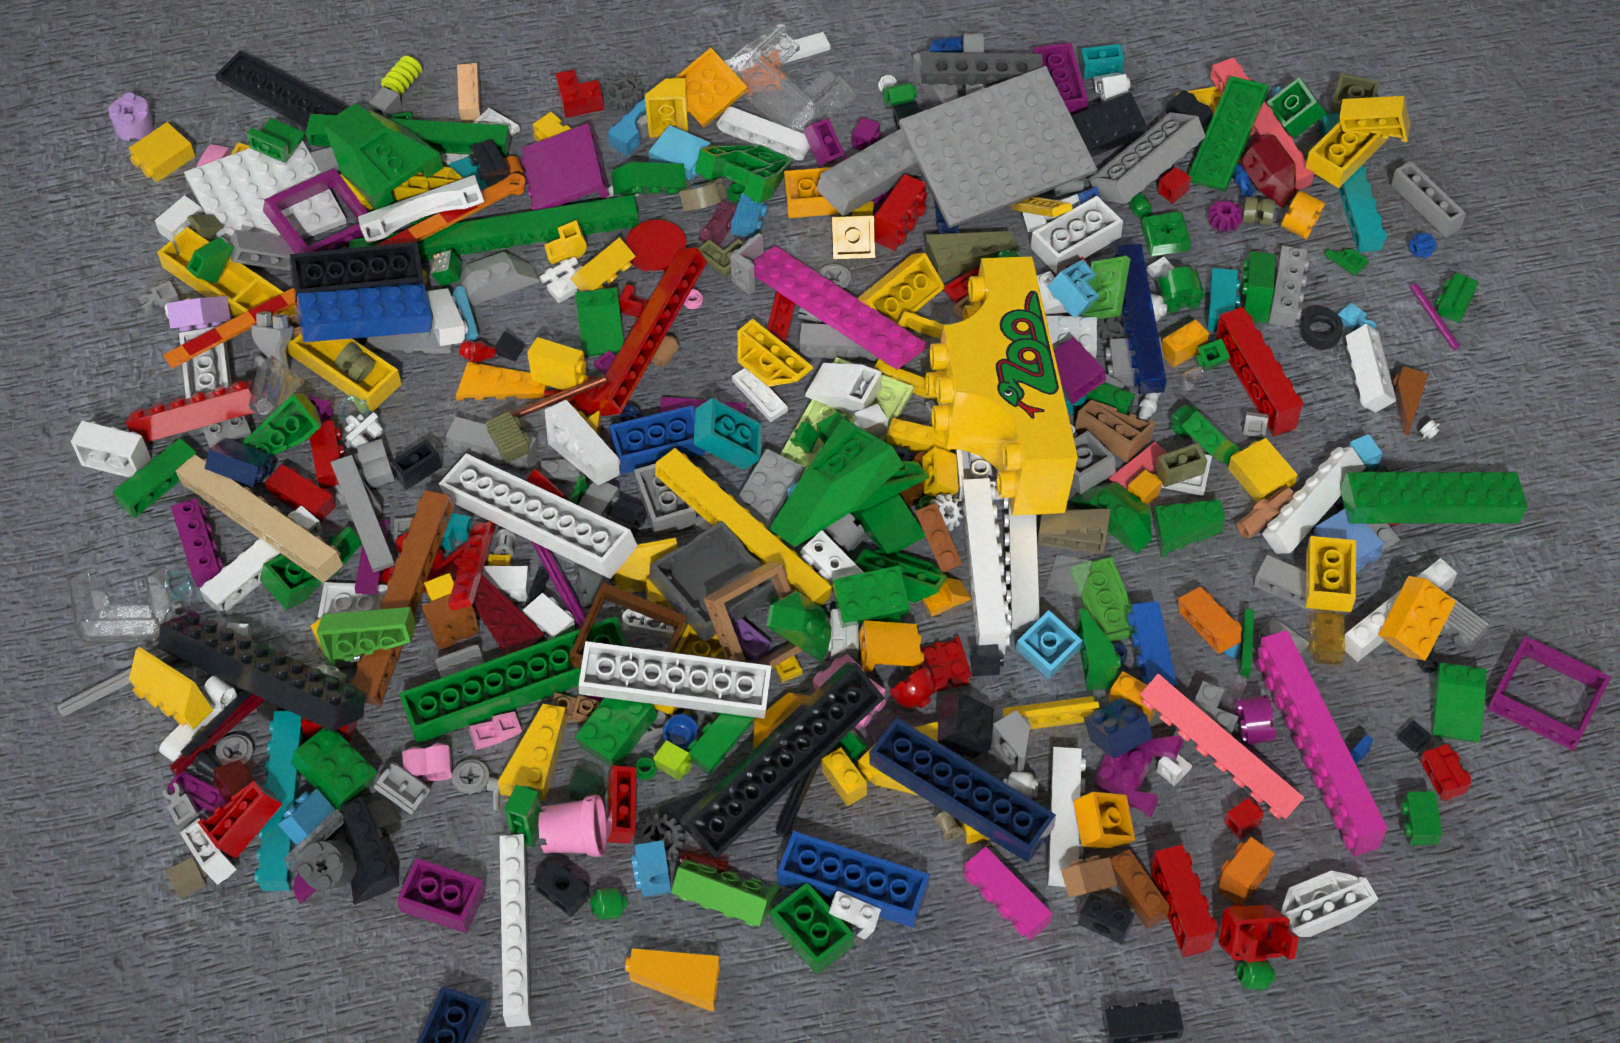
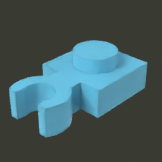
[1338,303,1376,331]

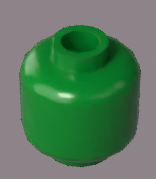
[1170,404,1201,436]
[590,887,627,920]
[1236,960,1275,991]

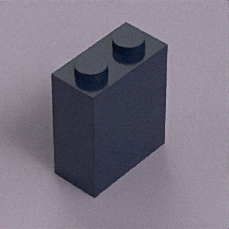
[204,438,274,487]

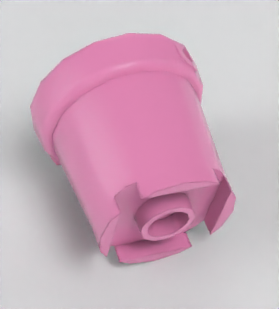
[538,795,607,857]

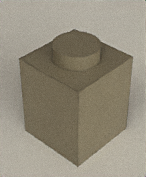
[166,857,207,899]

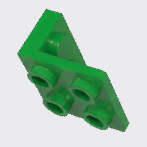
[247,118,305,163]

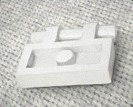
[539,257,582,303]

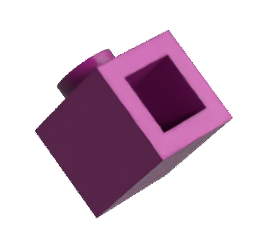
[852,118,882,151]

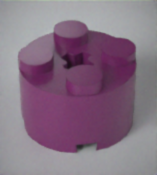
[1235,695,1276,745]

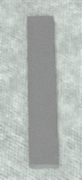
[331,455,394,573]

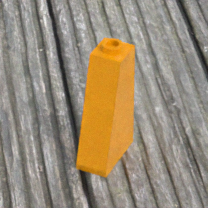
[625,948,720,1011]

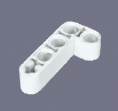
[159,676,237,762]

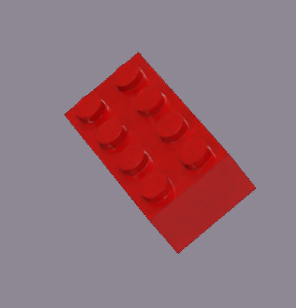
[1150,844,1217,957]

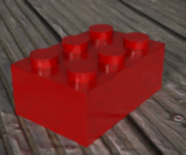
[874,174,928,251]

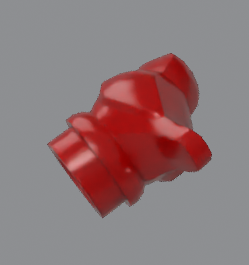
[459,340,496,362]

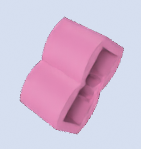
[402,743,453,783]

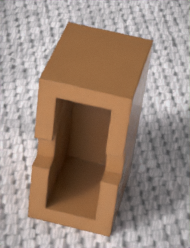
[1061,855,1117,898]

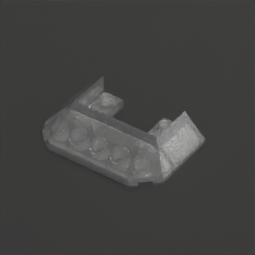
[730,24,855,132]

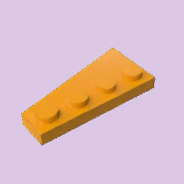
[456,362,548,401]

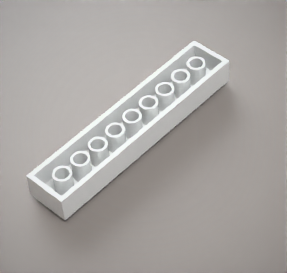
[439,454,637,579]

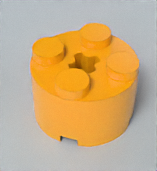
[1281,191,1326,240]

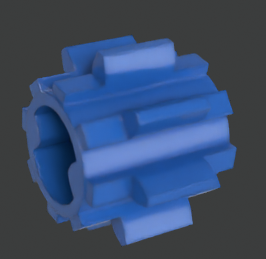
[1409,232,1437,259]

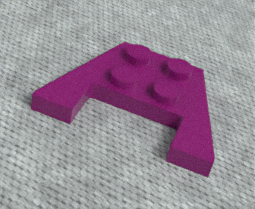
[1093,736,1184,817]

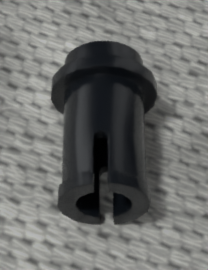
[1419,646,1438,673]

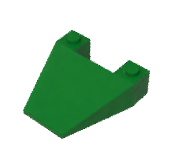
[695,145,793,203]

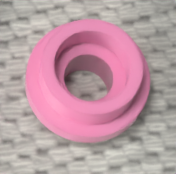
[683,289,703,309]

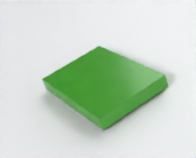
[1082,256,1130,319]

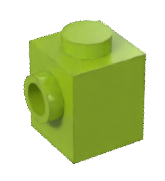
[653,740,693,781]

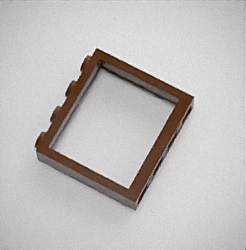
[570,582,687,670]

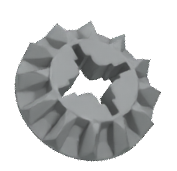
[819,264,851,290]
[216,734,254,770]
[452,760,490,796]

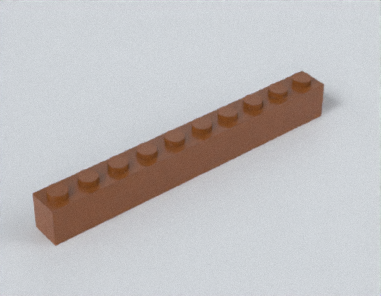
[350,490,455,706]

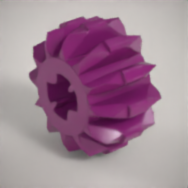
[1208,199,1243,234]

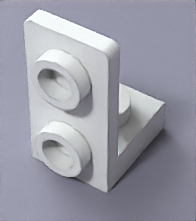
[829,891,881,939]

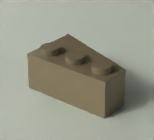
[1038,509,1110,555]

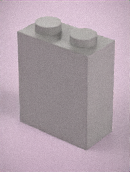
[1105,337,1165,385]

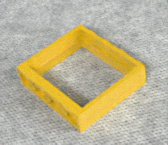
[874,311,943,402]

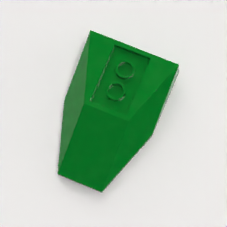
[323,103,443,210]
[769,419,904,547]

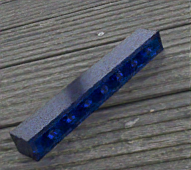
[1112,244,1167,394]

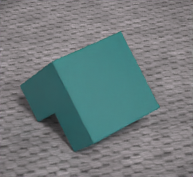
[439,513,472,551]

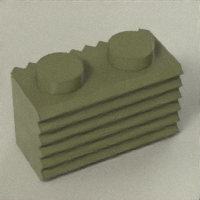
[486,411,531,463]

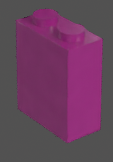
[1054,337,1107,404]

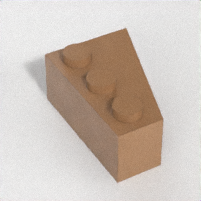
[1075,400,1156,463]

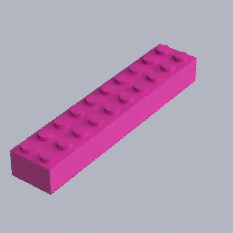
[1255,630,1388,857]

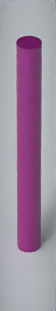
[1410,283,1460,351]

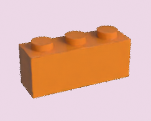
[1178,586,1242,654]

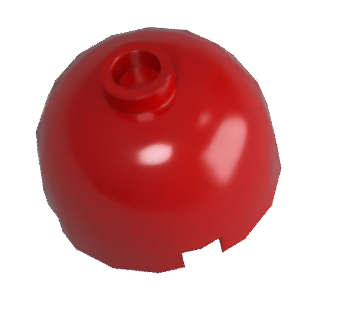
[889,666,936,709]

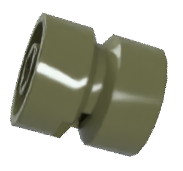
[1242,197,1275,227]
[335,343,376,383]

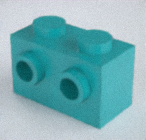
[1080,44,1124,79]

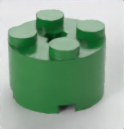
[1157,267,1205,313]

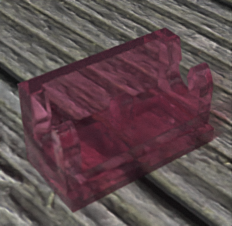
[698,202,736,246]

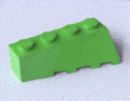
[317,607,416,666]
[671,860,781,927]

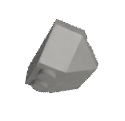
[456,252,539,307]

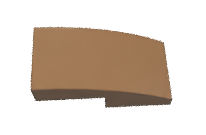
[551,692,600,723]

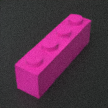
[964,847,1052,941]

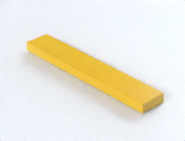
[1010,197,1073,217]

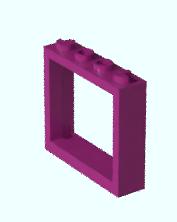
[263,168,368,254]
[1488,636,1611,751]

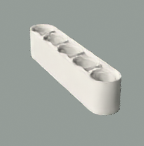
[717,107,810,160]

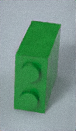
[1182,410,1242,465]

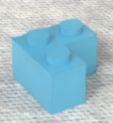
[1047,259,1100,318]

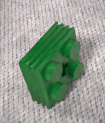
[1141,212,1192,256]

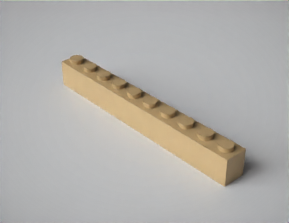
[176,455,343,583]

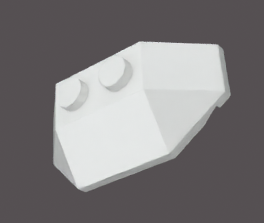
[1281,870,1378,937]

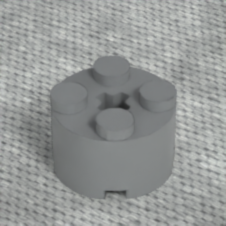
[816,513,864,555]

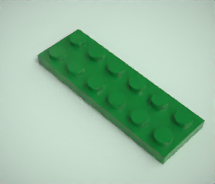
[1188,76,1269,192]

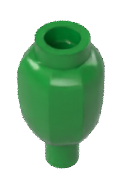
[1129,192,1152,219]

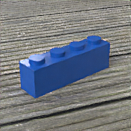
[1127,601,1177,688]

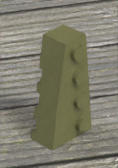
[925,231,1018,280]

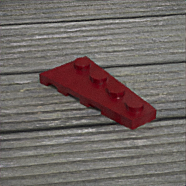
[473,574,544,656]

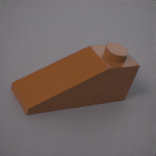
[1393,366,1428,435]

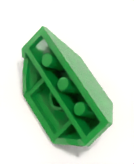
[1070,482,1152,554]
[855,549,947,603]
[767,591,832,661]

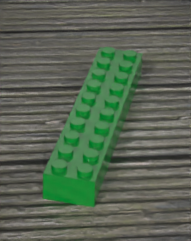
[399,617,629,744]

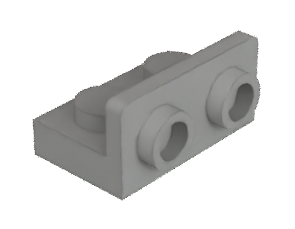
[435,644,484,678]

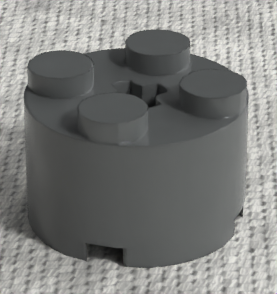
[574,563,614,607]
[299,840,357,890]

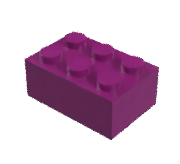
[396,858,486,934]

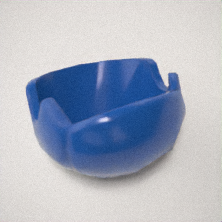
[663,714,698,750]

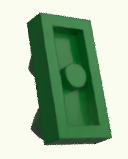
[329,527,362,575]

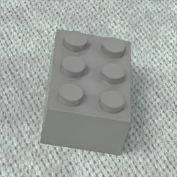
[634,464,696,536]

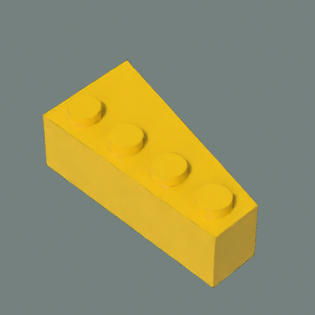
[497,704,568,802]

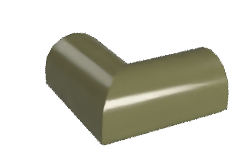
[698,239,745,278]

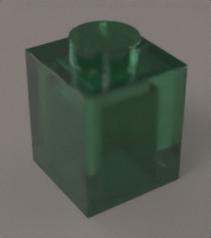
[568,768,607,801]

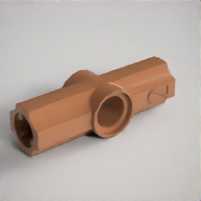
[1236,487,1294,539]

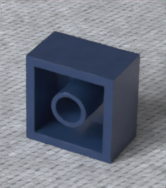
[1084,697,1153,759]

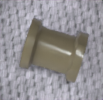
[934,811,963,841]

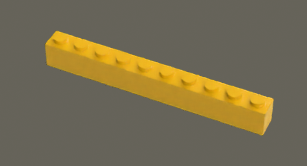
[655,448,832,606]

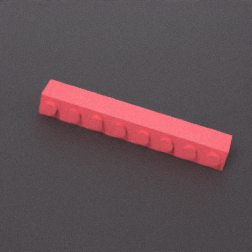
[1210,57,1314,191]
[1140,674,1304,819]

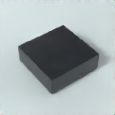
[1397,721,1431,753]

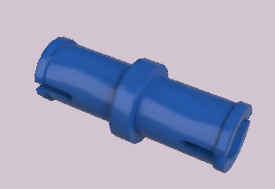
[1234,162,1255,197]

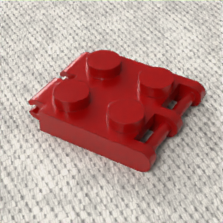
[920,636,971,693]

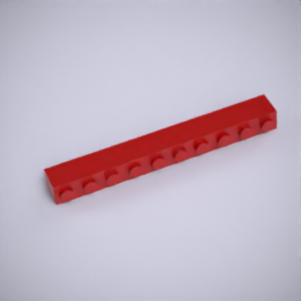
[590,247,707,416]

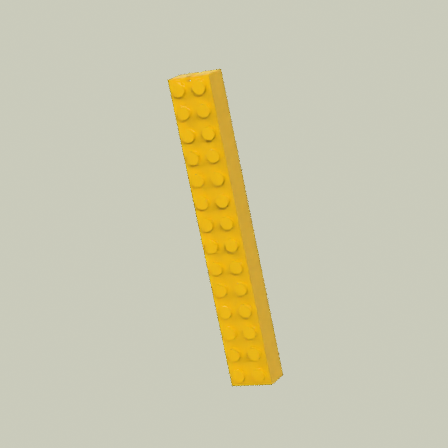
[157,227,402,412]

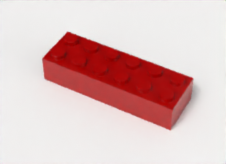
[1215,307,1303,437]

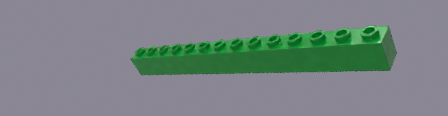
[349,195,639,262]

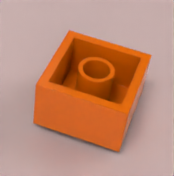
[1218,837,1275,905]

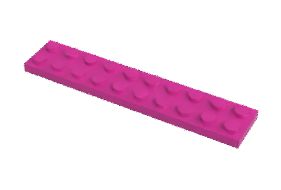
[752,246,926,370]

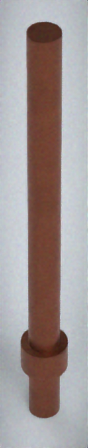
[501,374,608,419]

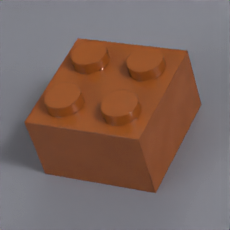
[421,594,479,650]

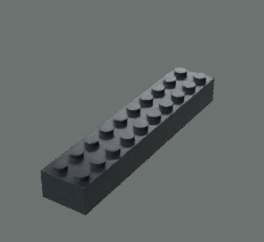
[158,612,366,731]
[678,662,885,859]

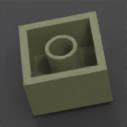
[1330,73,1380,114]

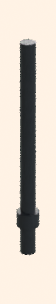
[180,690,252,758]

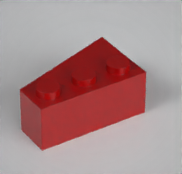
[197,781,282,858]

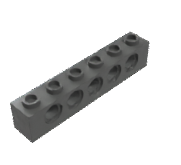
[921,52,1042,86]

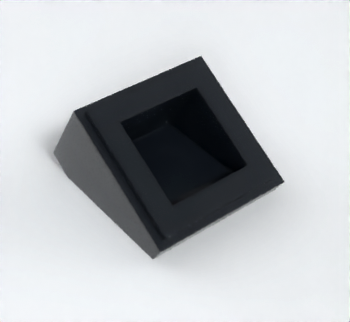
[495,331,525,362]

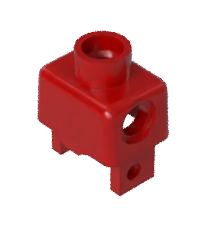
[1218,904,1299,963]

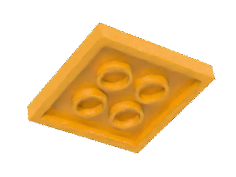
[675,47,749,128]

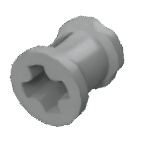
[494,529,516,557]

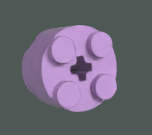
[108,92,154,141]

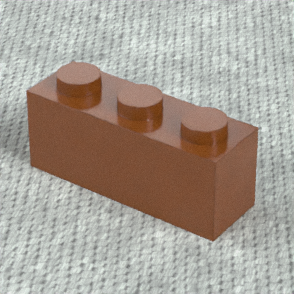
[915,503,963,573]
[1110,849,1170,929]

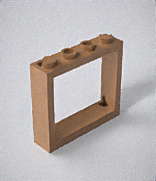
[703,562,802,668]

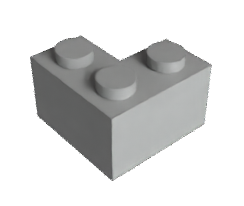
[1193,681,1238,736]

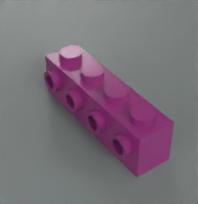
[171,498,224,587]

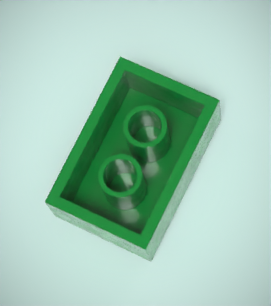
[831,565,910,628]
[575,698,658,767]
[291,728,377,812]
[770,882,854,975]

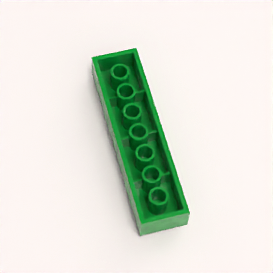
[1340,472,1528,524]

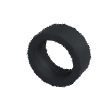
[1301,308,1343,350]

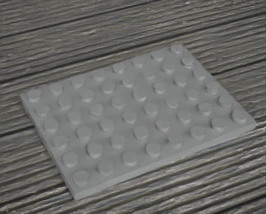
[899,66,1097,228]

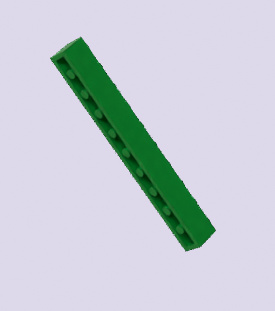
[306,114,511,157]

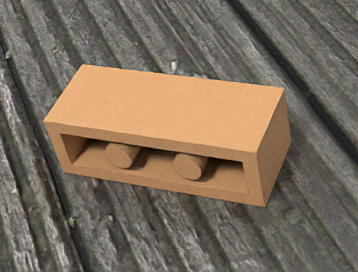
[457,63,481,123]

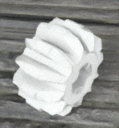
[929,494,964,531]

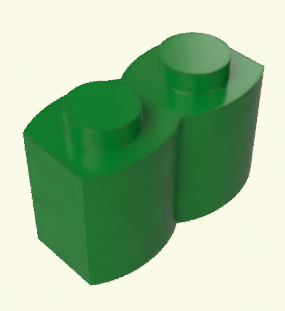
[882,82,917,107]

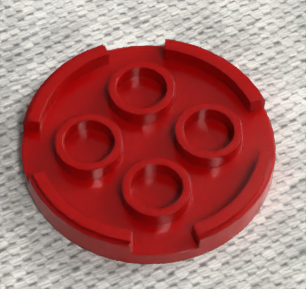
[625,220,687,272]

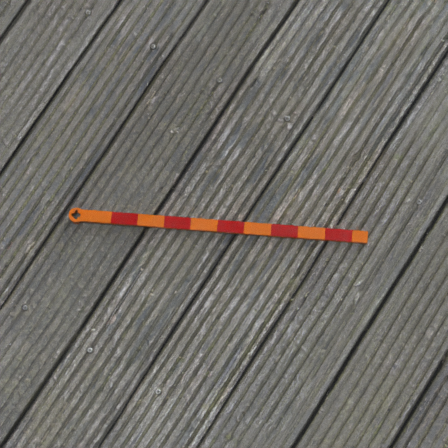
[163,174,526,369]

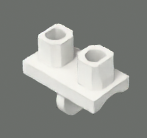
[344,412,383,450]

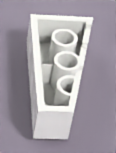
[545,400,620,486]

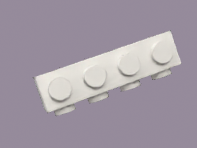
[1346,324,1396,413]
[800,531,864,584]

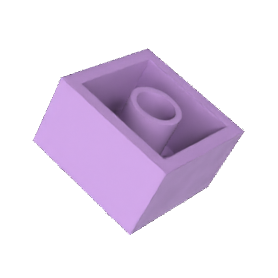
[167,296,230,332]

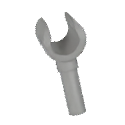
[487,778,500,812]

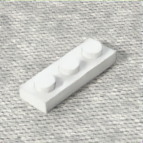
[732,368,788,422]

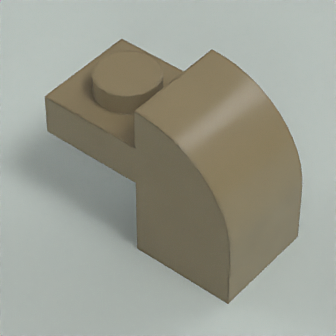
[679,177,727,211]

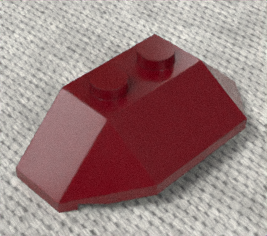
[1239,134,1297,208]

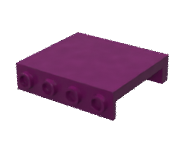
[521,123,610,211]

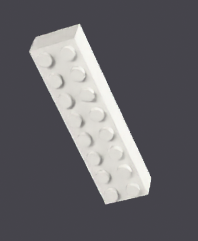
[961,478,1011,655]
[579,641,771,718]

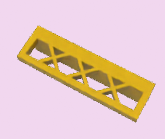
[1002,696,1100,729]

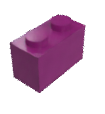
[803,118,845,167]

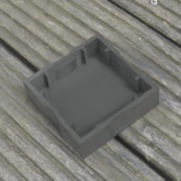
[649,521,776,642]

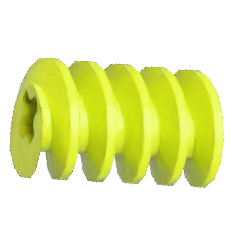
[381,56,422,96]

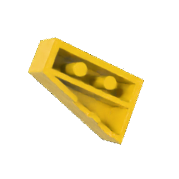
[1339,96,1410,142]

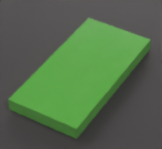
[1069,557,1133,643]

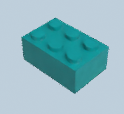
[694,398,762,470]

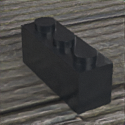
[1103,1000,1184,1043]

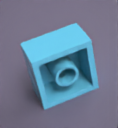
[1016,610,1082,680]

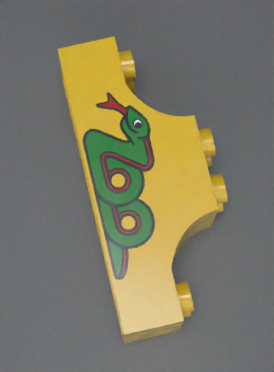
[925,256,1078,516]

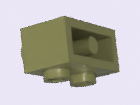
[1155,443,1208,487]

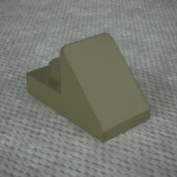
[187,215,224,242]

